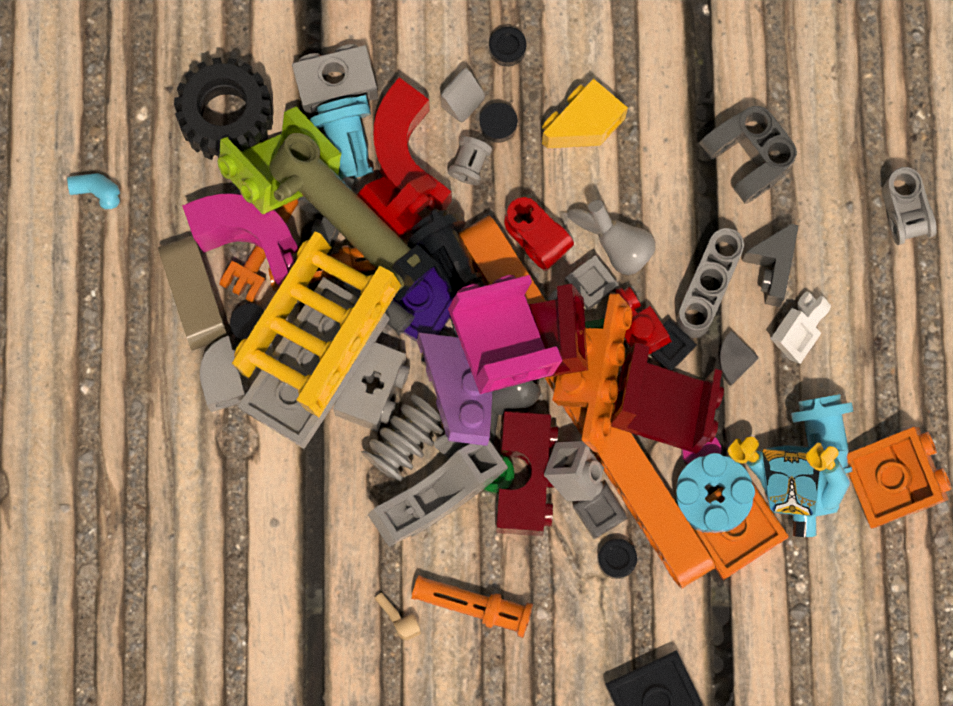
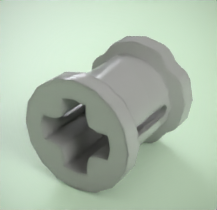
[448,136,492,185]

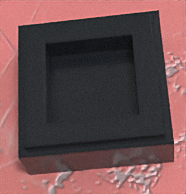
[649,319,697,371]

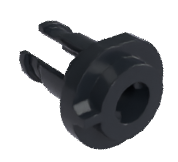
[408,209,483,297]

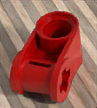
[504,197,574,271]

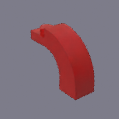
[373,77,452,211]

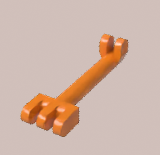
[219,198,299,303]

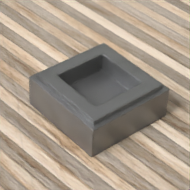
[573,485,627,540]

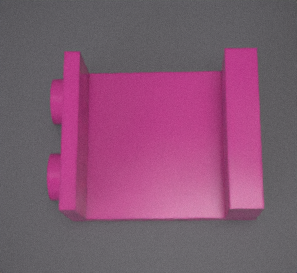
[448,275,562,394]

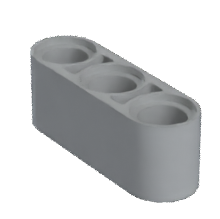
[676,228,744,338]

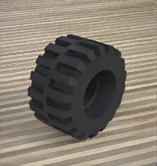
[174,57,273,160]

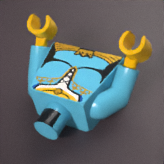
[728,437,850,537]

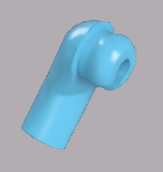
[67,173,120,209]

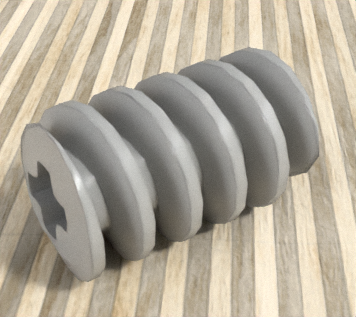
[361,394,445,481]

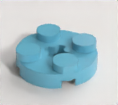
[675,453,755,533]

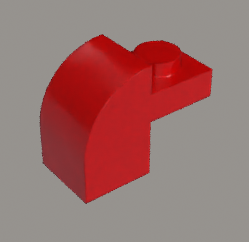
[357,174,437,236]

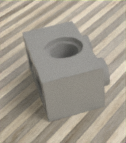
[292,44,378,117]

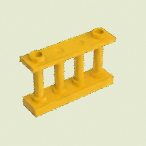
[232,231,401,418]

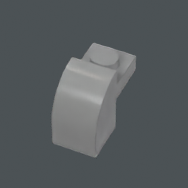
[200,336,274,412]

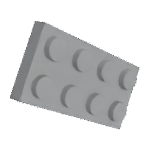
[237,277,390,449]

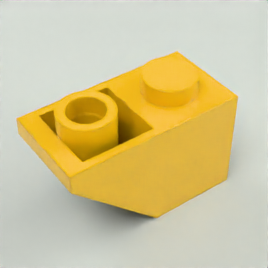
[542,78,628,149]

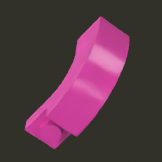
[182,194,299,287]

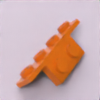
[552,293,632,452]

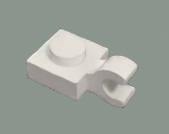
[770,291,831,364]

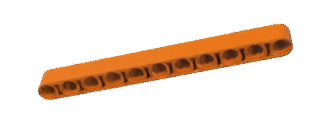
[459,215,715,589]

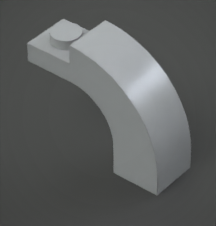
[368,440,508,547]

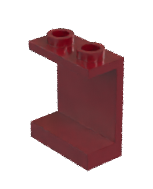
[528,283,588,378]
[610,342,724,454]

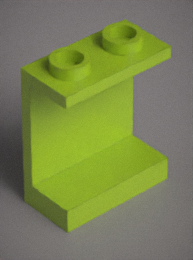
[217,107,341,215]

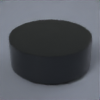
[489,27,527,67]
[480,103,518,143]
[230,304,265,341]
[597,539,637,579]

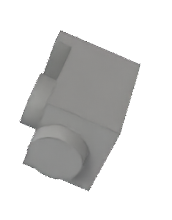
[544,441,604,501]

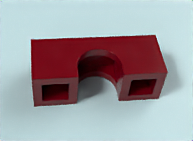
[496,411,558,536]

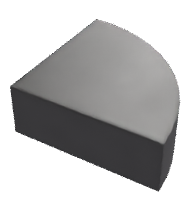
[720,331,759,387]

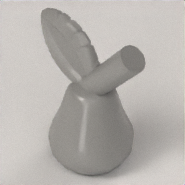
[567,200,656,275]

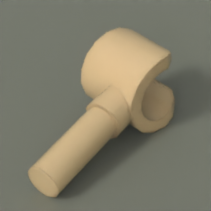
[375,593,421,640]

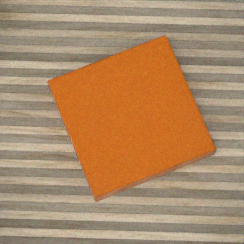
[693,483,789,581]

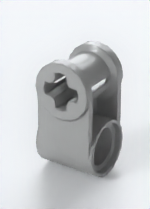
[882,167,937,245]

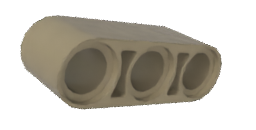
[158,236,228,351]

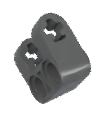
[699,106,797,204]

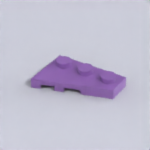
[417,333,492,446]

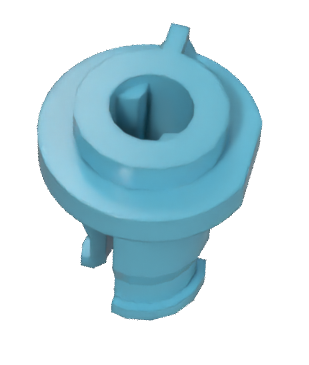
[310,95,374,179]
[791,394,854,473]

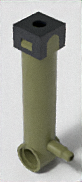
[269,133,437,302]

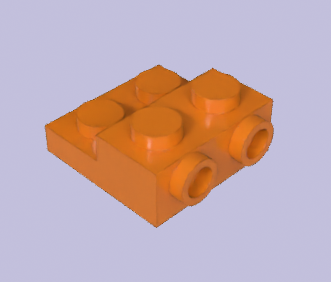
[847,427,952,529]

